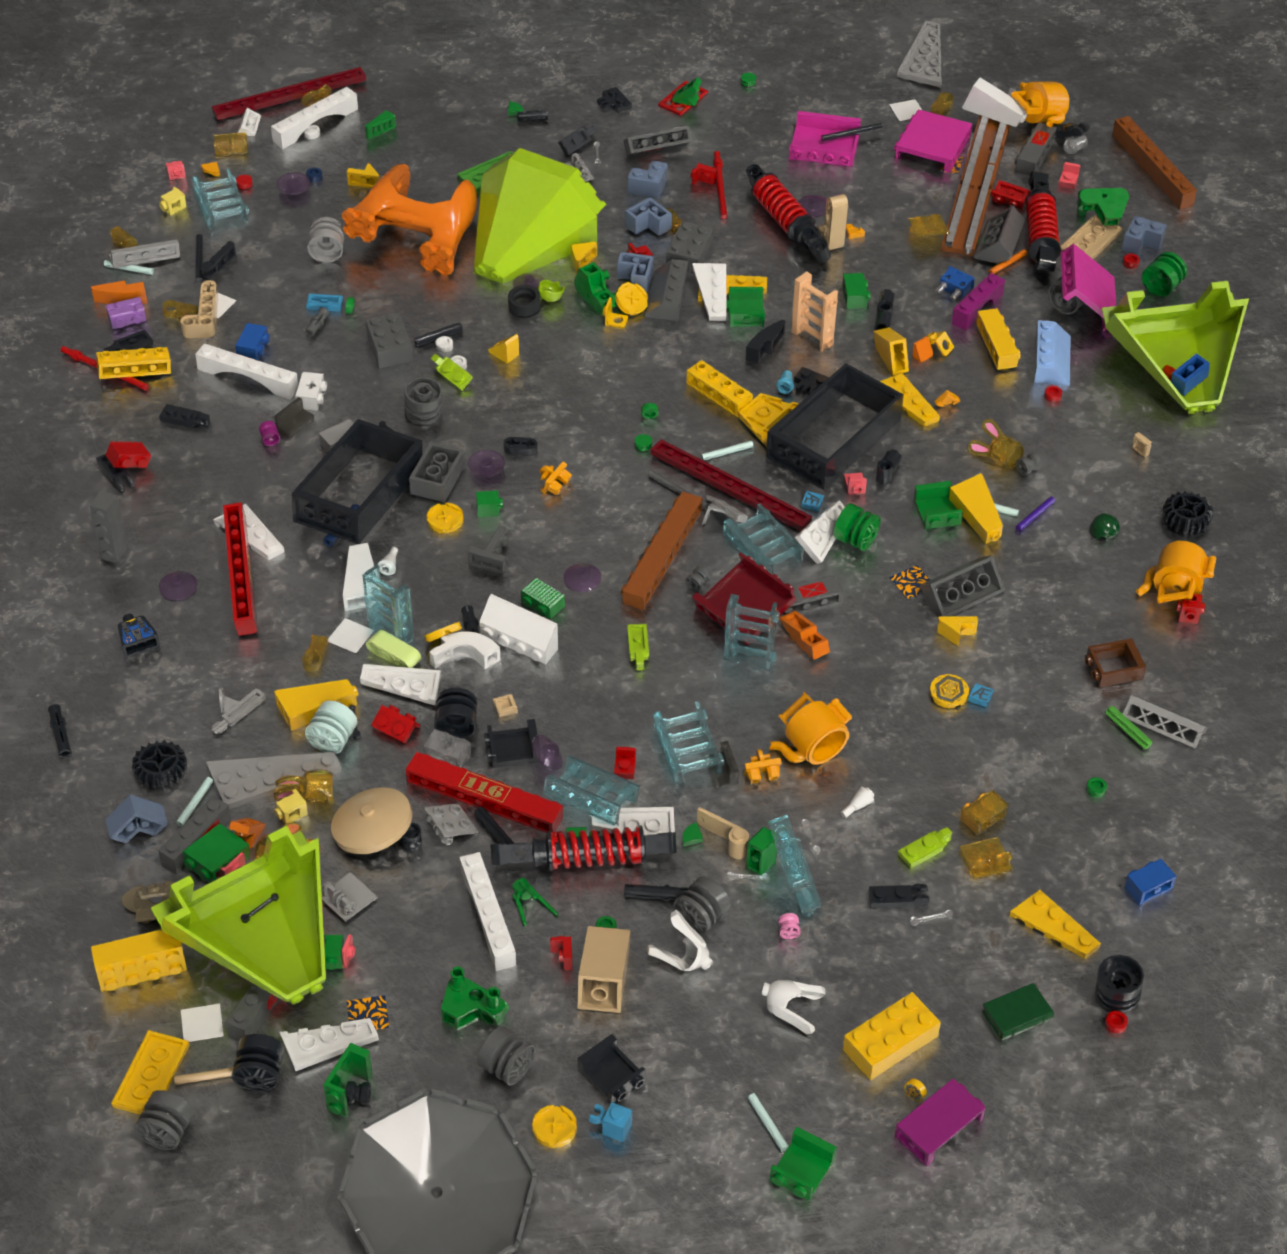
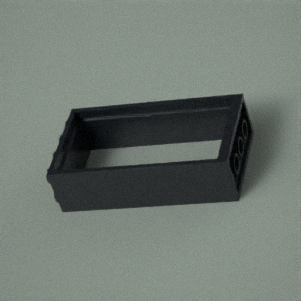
[766,363,904,490]
[292,419,423,544]

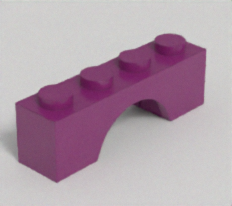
[952,273,1005,331]

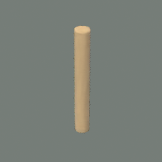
[174,1067,234,1085]

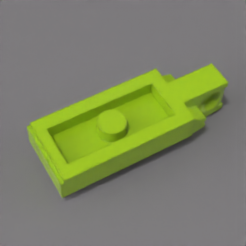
[431,354,473,391]
[627,624,649,670]
[898,827,952,869]

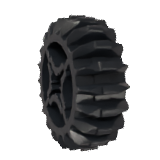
[1163,491,1213,535]
[132,739,188,790]

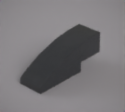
[745,320,785,363]

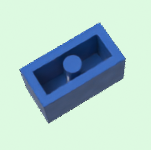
[235,323,270,360]
[1171,353,1210,396]
[1124,859,1177,905]

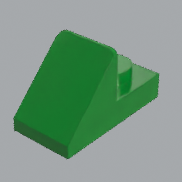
[672,77,702,106]

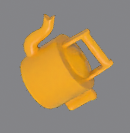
[1011,81,1069,127]
[1135,541,1216,604]
[769,692,852,765]

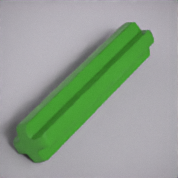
[1105,706,1153,749]

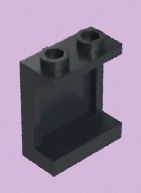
[484,719,541,768]
[577,1034,646,1104]

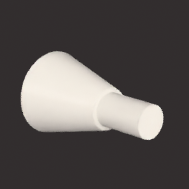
[377,547,398,575]
[840,787,874,818]

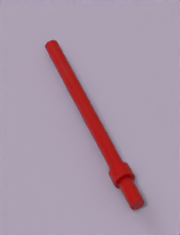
[713,151,727,219]
[61,346,149,391]

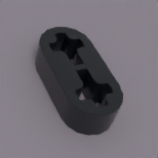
[503,437,538,456]

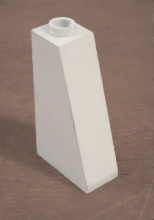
[962,78,1027,127]
[343,543,382,611]

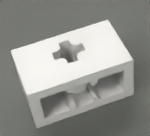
[295,372,327,411]

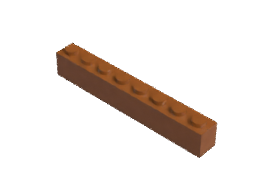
[1112,116,1197,209]
[621,491,703,611]

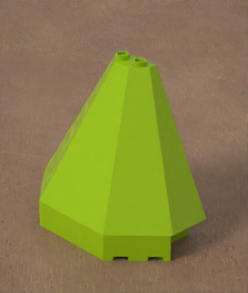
[474,148,606,284]
[1102,281,1249,414]
[151,826,326,1005]

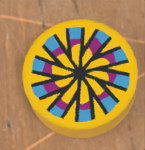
[904,1078,927,1102]

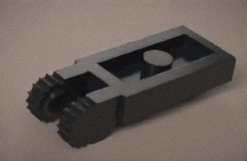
[1053,122,1090,137]
[201,241,236,281]
[96,454,135,492]
[869,884,930,908]

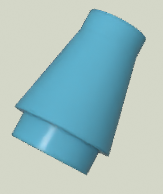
[776,370,794,394]

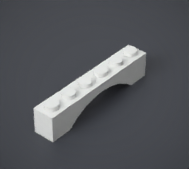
[271,87,358,149]
[195,343,298,400]
[460,852,516,971]

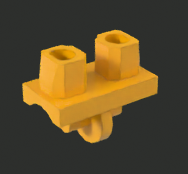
[540,462,572,495]
[743,749,782,784]

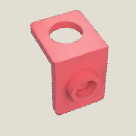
[216,852,246,878]
[342,934,356,968]

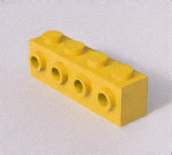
[976,308,1021,370]
[96,347,171,379]
[686,360,753,418]

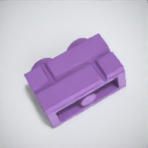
[106,297,146,329]

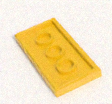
[111,1030,190,1115]

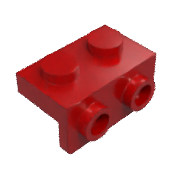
[991,180,1030,209]
[371,705,420,744]

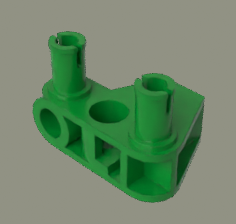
[1077,188,1129,226]
[574,262,616,315]
[441,966,510,1030]

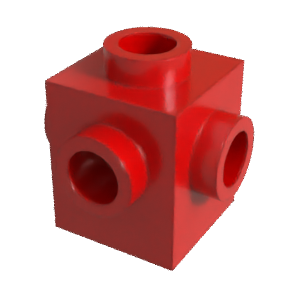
[1176,594,1205,624]

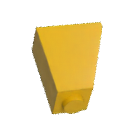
[873,327,909,375]

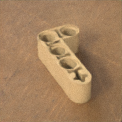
[817,194,848,251]
[180,280,218,338]

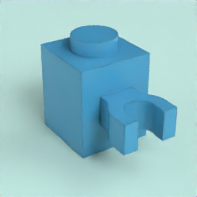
[589,1102,632,1142]

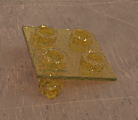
[214,132,248,156]
[908,214,950,238]
[959,837,1014,880]

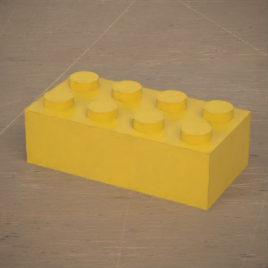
[91,929,187,992]
[842,992,941,1081]

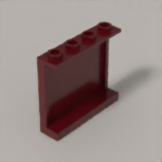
[692,552,796,646]

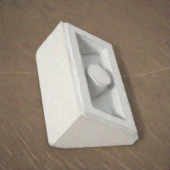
[236,108,261,136]

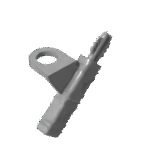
[702,495,748,525]
[211,687,266,734]

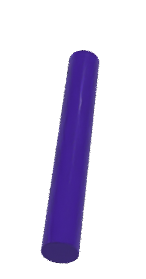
[1015,496,1055,531]

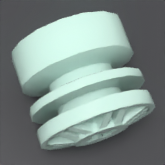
[305,701,357,754]

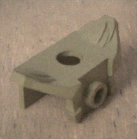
[121,880,176,923]

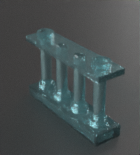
[191,169,249,230]
[723,504,804,575]
[362,564,414,644]
[724,594,780,669]
[653,701,724,786]
[543,755,640,826]
[768,814,823,914]

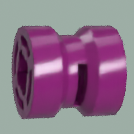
[259,421,280,446]

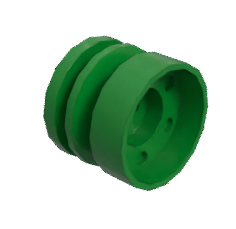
[1141,252,1188,297]
[833,503,881,551]

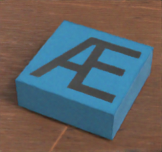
[801,491,824,512]
[968,683,994,708]

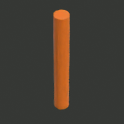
[988,249,1028,274]

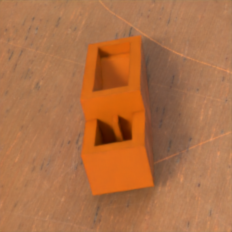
[91,280,147,304]
[780,610,830,660]

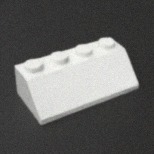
[480,594,558,664]

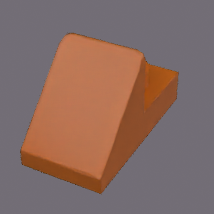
[229,817,266,848]

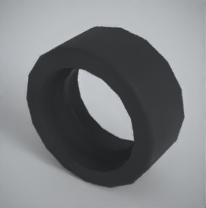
[508,285,541,317]

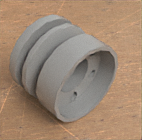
[307,217,345,263]

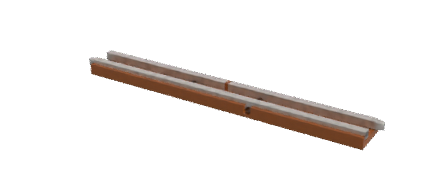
[941,82,1016,256]

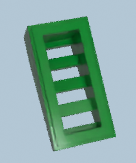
[365,110,396,140]

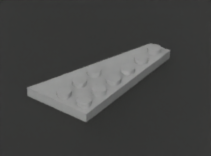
[897,21,942,87]
[206,752,341,809]

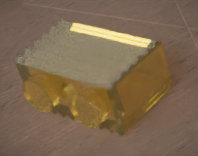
[960,790,1009,835]

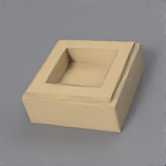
[1132,432,1152,457]
[493,694,518,717]

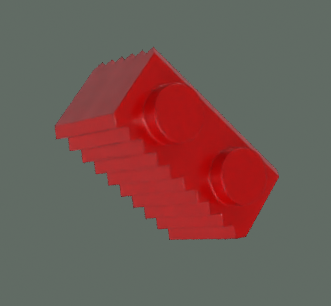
[106,441,151,468]

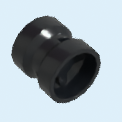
[401,823,422,851]
[346,1081,371,1105]

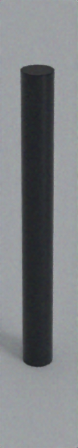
[821,123,883,142]
[195,234,203,283]

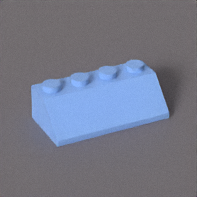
[1034,320,1071,386]

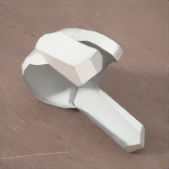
[647,910,713,971]
[761,980,826,1035]

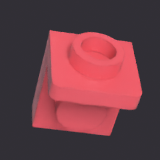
[166,161,186,180]
[1058,162,1080,189]
[844,473,867,495]

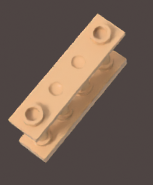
[791,272,838,352]

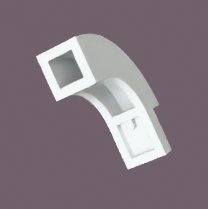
[429,632,501,669]

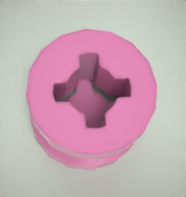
[778,913,801,939]

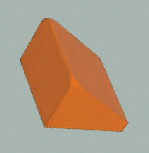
[912,336,933,362]

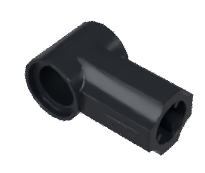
[876,449,902,484]

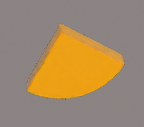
[201,162,220,176]
[845,224,865,239]
[935,390,960,407]

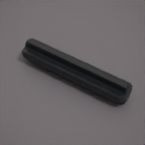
[414,322,463,347]
[474,807,514,844]

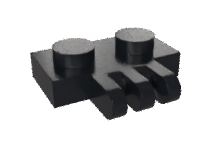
[597,87,632,113]
[794,367,829,396]

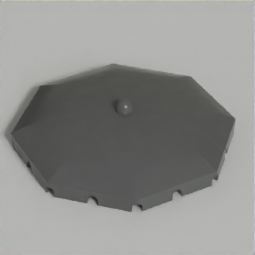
[337,1089,537,1254]

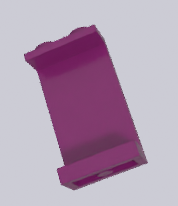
[894,1078,986,1166]

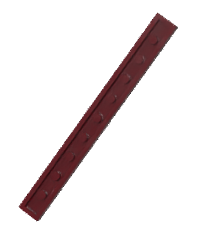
[212,67,366,120]
[650,439,812,531]

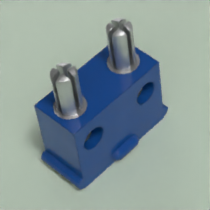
[936,266,975,301]

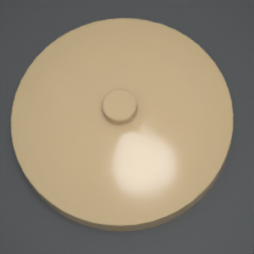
[331,787,413,854]

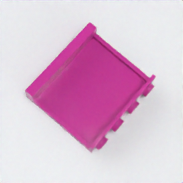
[894,109,972,173]
[789,111,861,167]
[1061,243,1116,331]

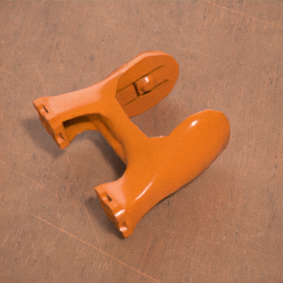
[342,163,477,276]

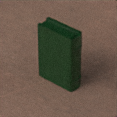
[981,983,1054,1041]

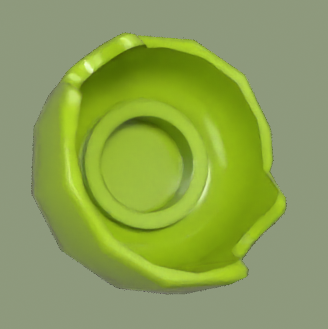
[538,280,565,302]

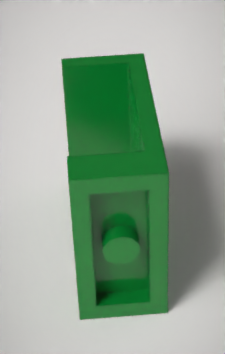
[728,287,765,327]
[913,481,963,530]
[183,823,250,883]
[323,1043,373,1117]
[770,1127,837,1200]

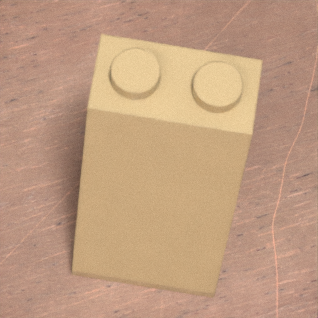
[577,926,630,1013]

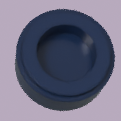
[306,167,323,182]

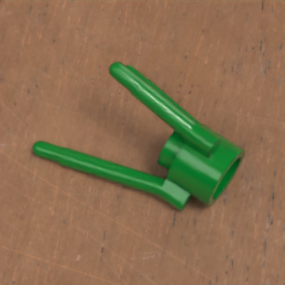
[512,878,558,926]

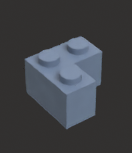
[628,161,668,199]
[625,197,672,236]
[1122,216,1167,255]
[617,252,654,293]
[105,795,168,844]

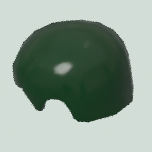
[1089,513,1120,540]

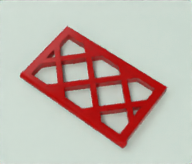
[658,81,708,116]

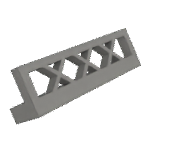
[108,239,180,268]
[1123,695,1207,749]

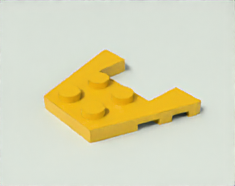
[738,393,799,447]

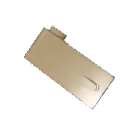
[697,807,749,859]

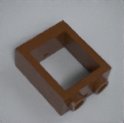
[1085,638,1146,688]

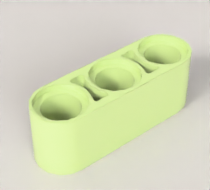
[366,630,422,668]

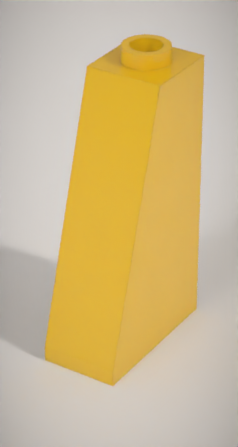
[949,473,1003,544]
[274,679,358,731]

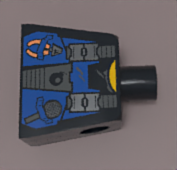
[118,613,160,659]

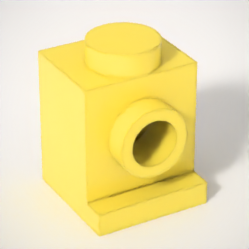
[159,187,187,216]
[274,789,308,826]

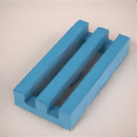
[306,294,343,311]

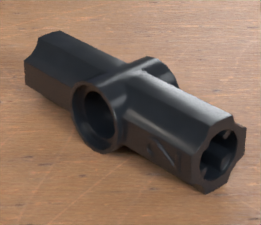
[874,289,895,331]

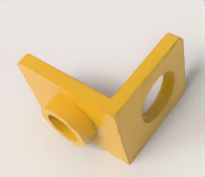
[603,297,628,328]
[927,331,954,356]

